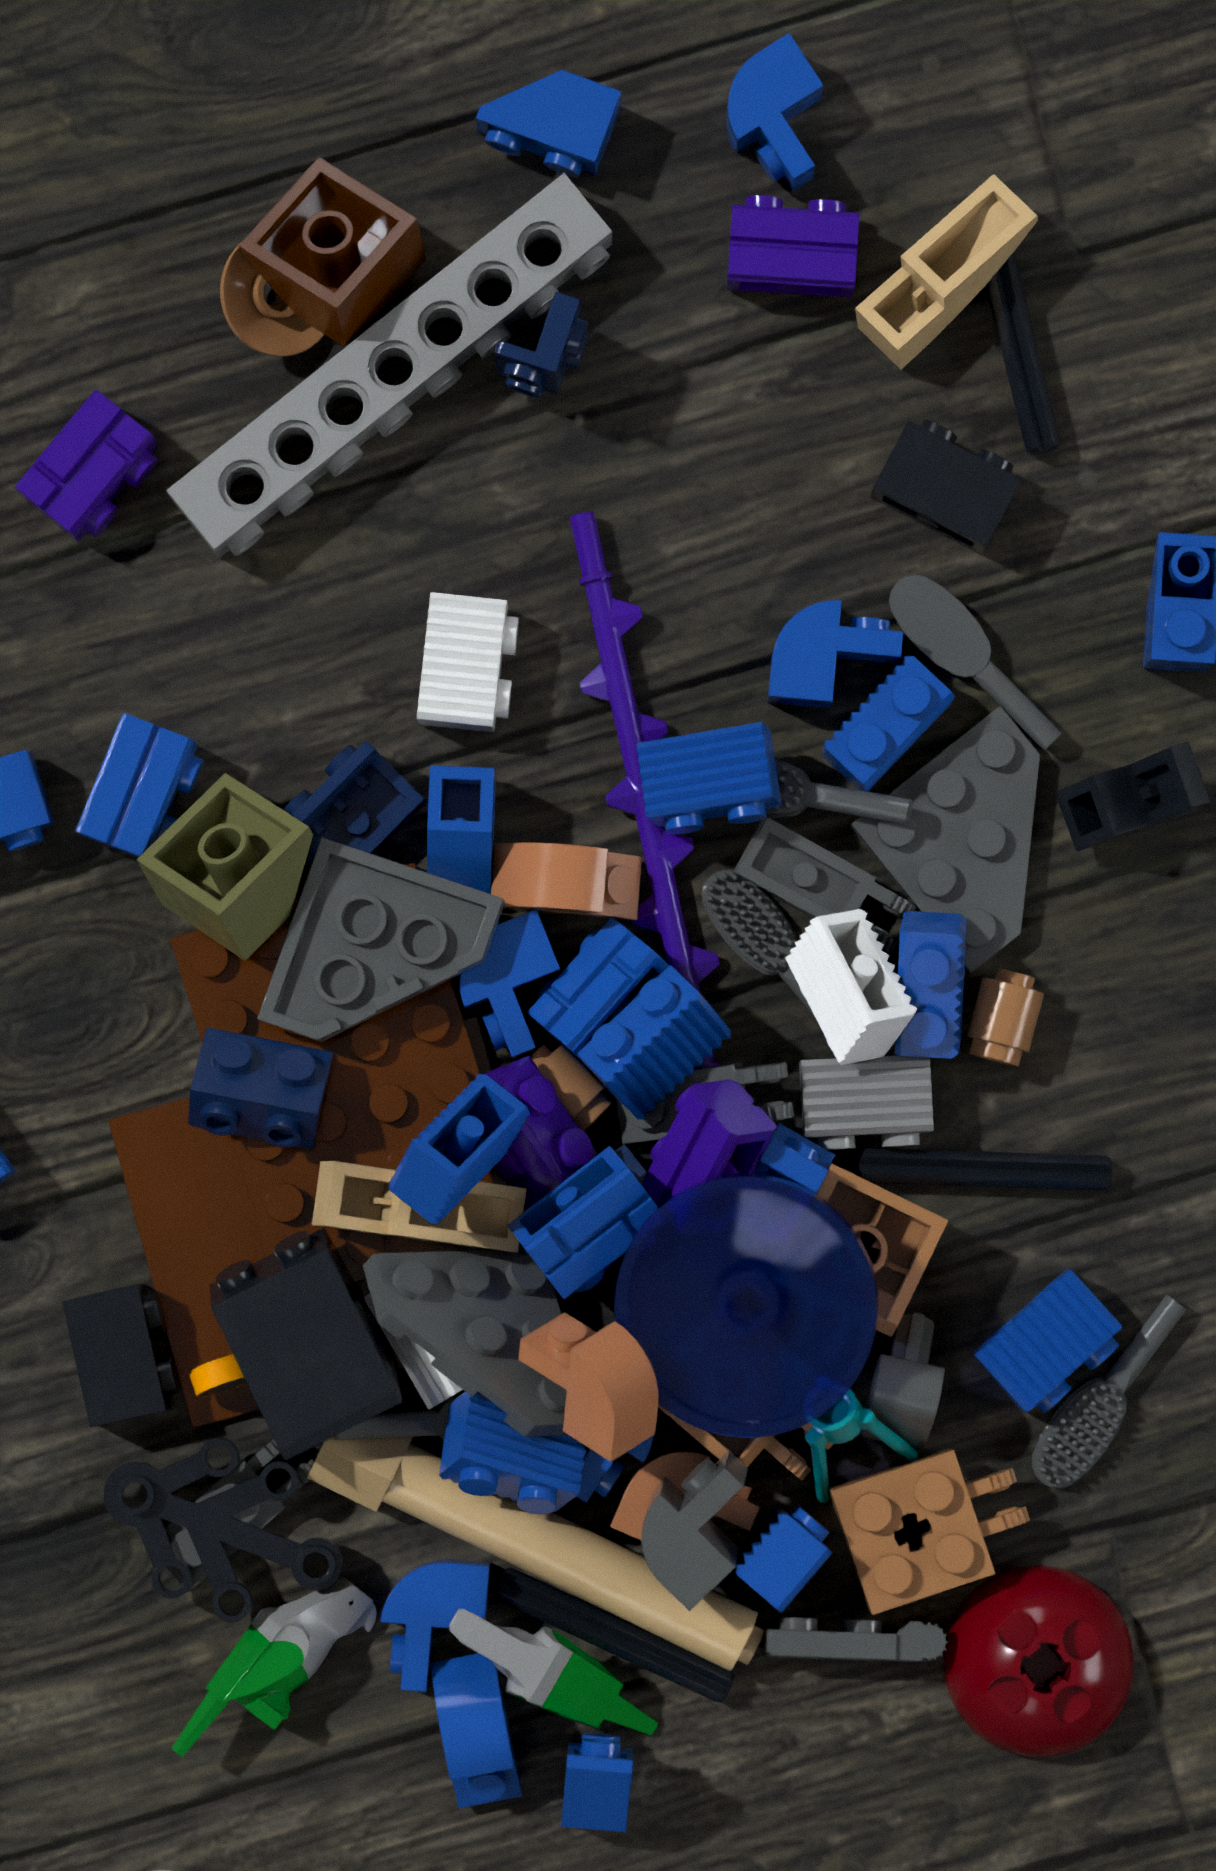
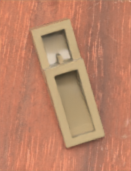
[855,174,1038,369]
[312,1161,527,1253]

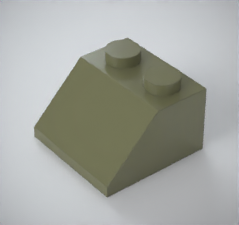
[136,773,313,961]

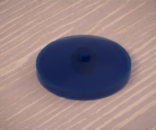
[615,1174,879,1438]

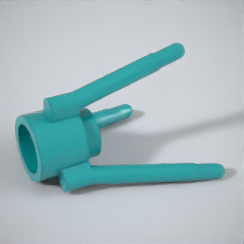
[805,1375,918,1503]

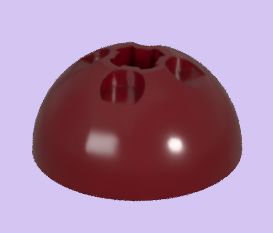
[943,1565,1134,1758]

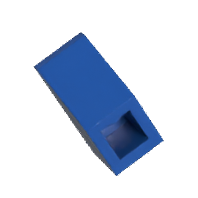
[476,70,622,178]
[1143,532,1216,673]
[427,765,496,894]
[561,1732,633,1832]

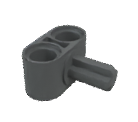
[860,1312,945,1451]

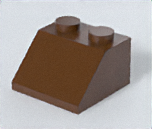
[239,157,426,347]

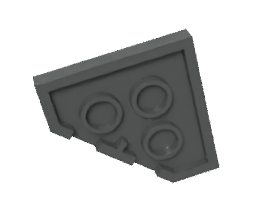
[850,706,1040,975]
[257,838,505,1042]
[363,1249,568,1437]

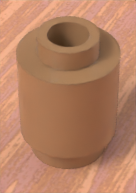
[967,969,1044,1067]
[531,1044,613,1132]

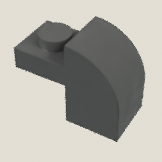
[642,1450,748,1611]

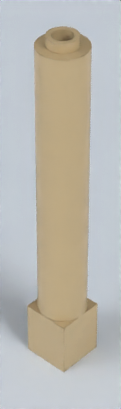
[307,1437,764,1671]

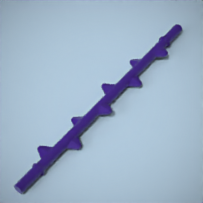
[569,511,721,1069]

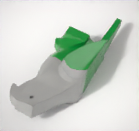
[171,1577,377,1757]
[449,1609,659,1736]

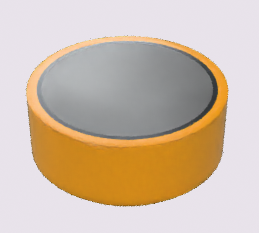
[189,1354,247,1397]

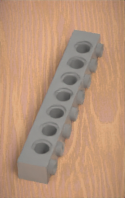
[166,173,612,558]

